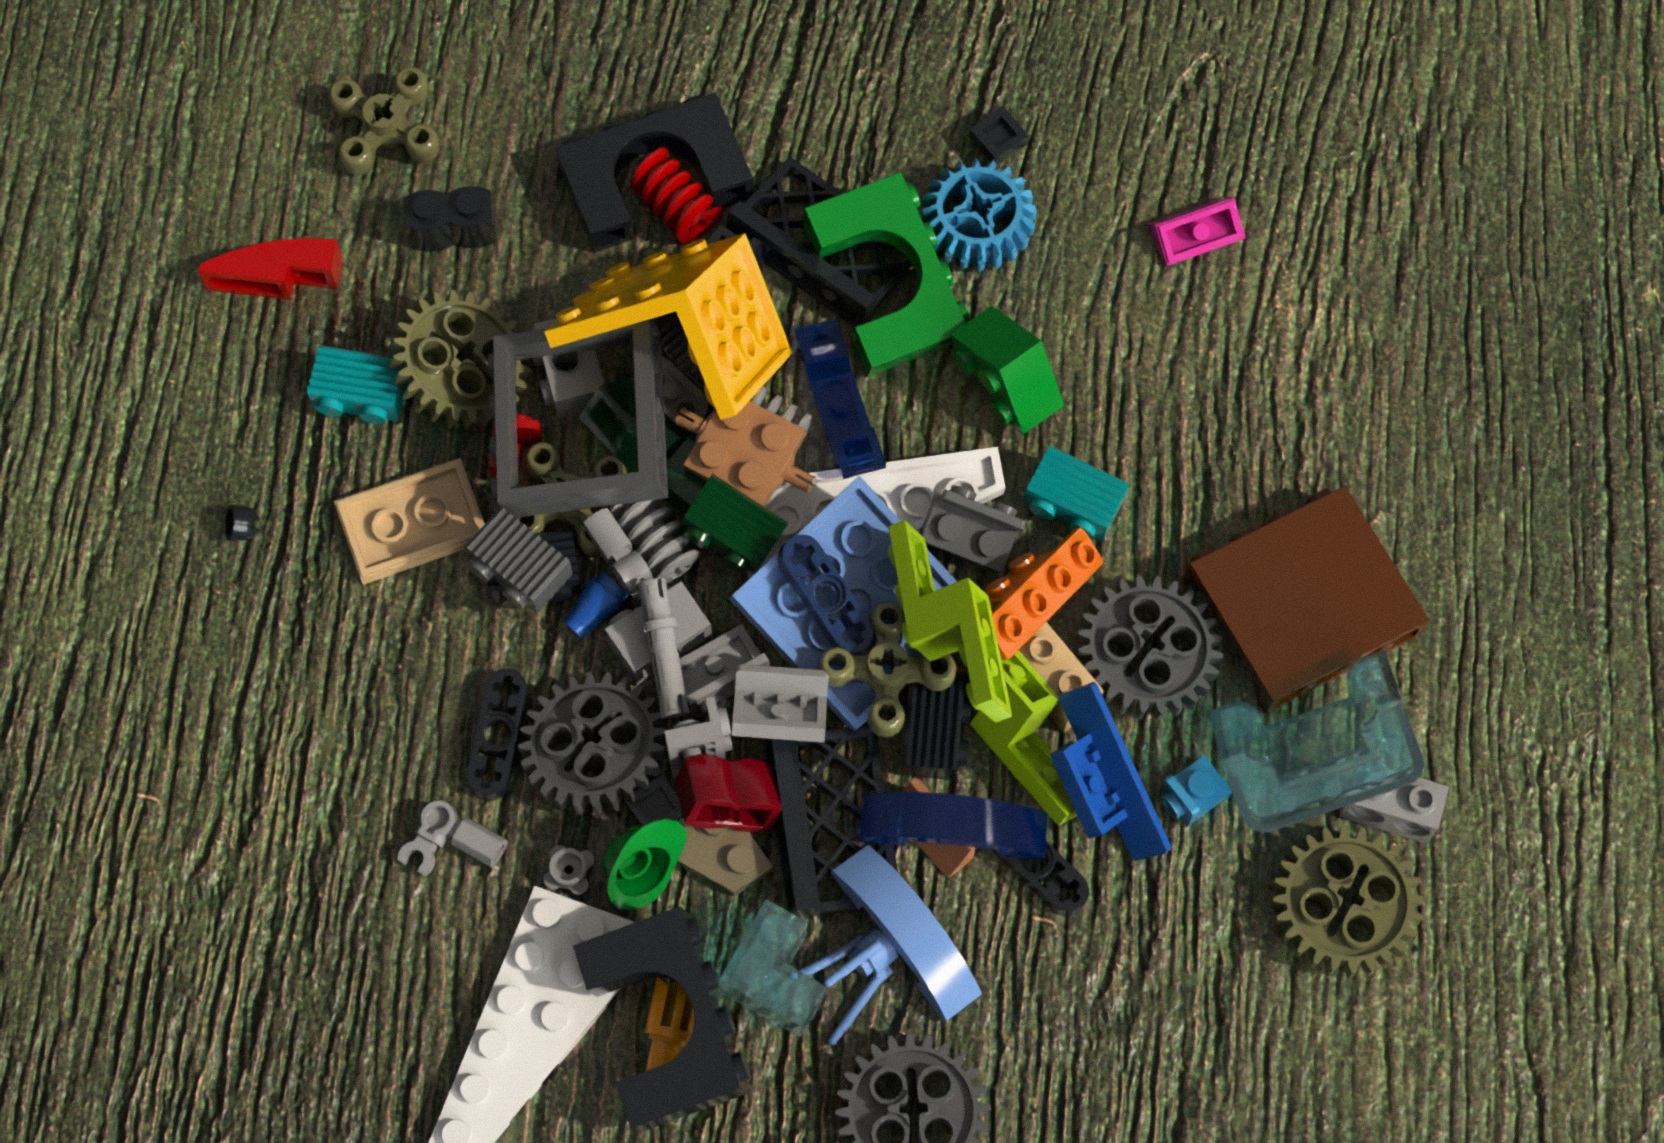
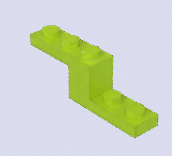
[888,520,1012,723]
[970,650,1077,826]

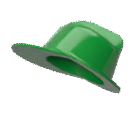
[602,818,687,911]

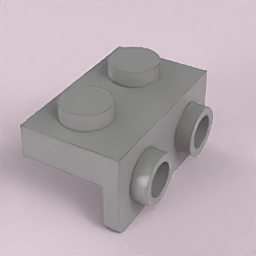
[680,624,770,718]
[731,664,829,743]

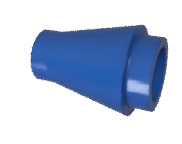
[563,572,629,639]

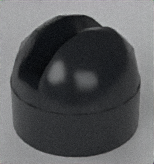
[225,505,260,541]

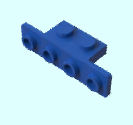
[1050,682,1171,861]

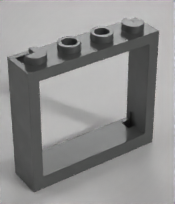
[488,319,668,518]

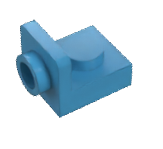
[1159,755,1233,827]

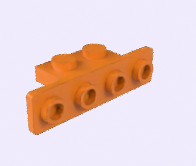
[984,527,1103,660]

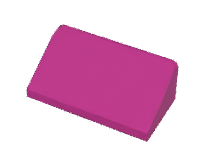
[1147,196,1246,266]

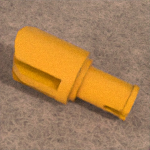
[644,978,694,1071]

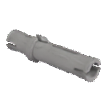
[637,578,690,719]

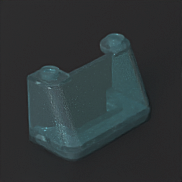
[1210,650,1424,832]

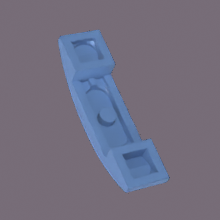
[831,845,982,1023]

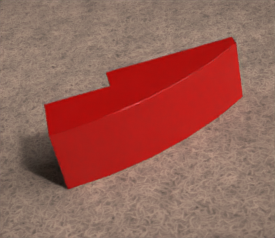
[198,238,343,300]

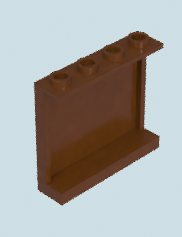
[1185,486,1430,714]

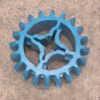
[920,157,1037,273]

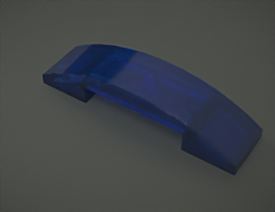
[795,319,886,479]
[859,792,1048,860]

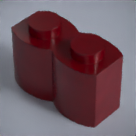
[675,754,782,832]

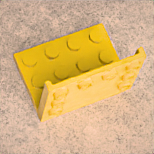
[544,233,793,420]

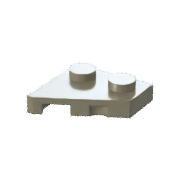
[677,818,773,897]

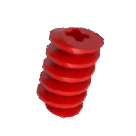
[630,147,723,243]

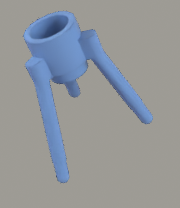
[789,928,898,1045]

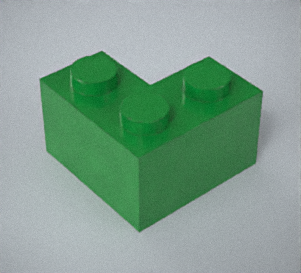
[950,305,1065,435]

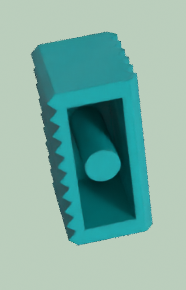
[307,345,407,424]
[1024,446,1130,541]

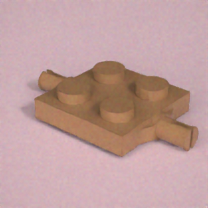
[675,401,816,507]

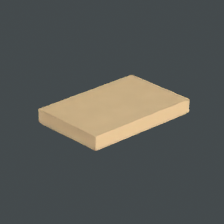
[334,458,485,585]

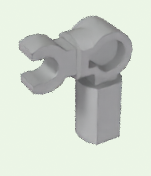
[583,508,653,606]
[397,800,508,877]

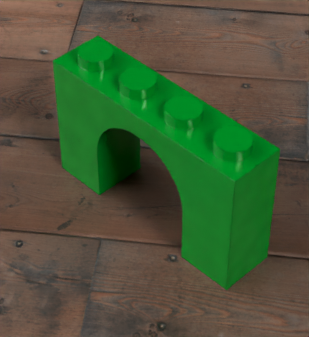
[801,172,970,377]

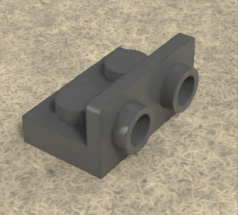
[920,485,1026,573]

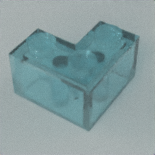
[719,899,825,1038]

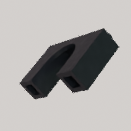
[555,92,753,253]
[573,906,751,1133]

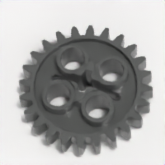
[1075,575,1223,720]
[518,672,668,816]
[835,1033,991,1143]

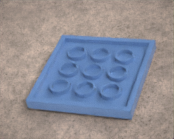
[728,476,957,731]

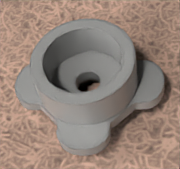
[543,845,595,895]

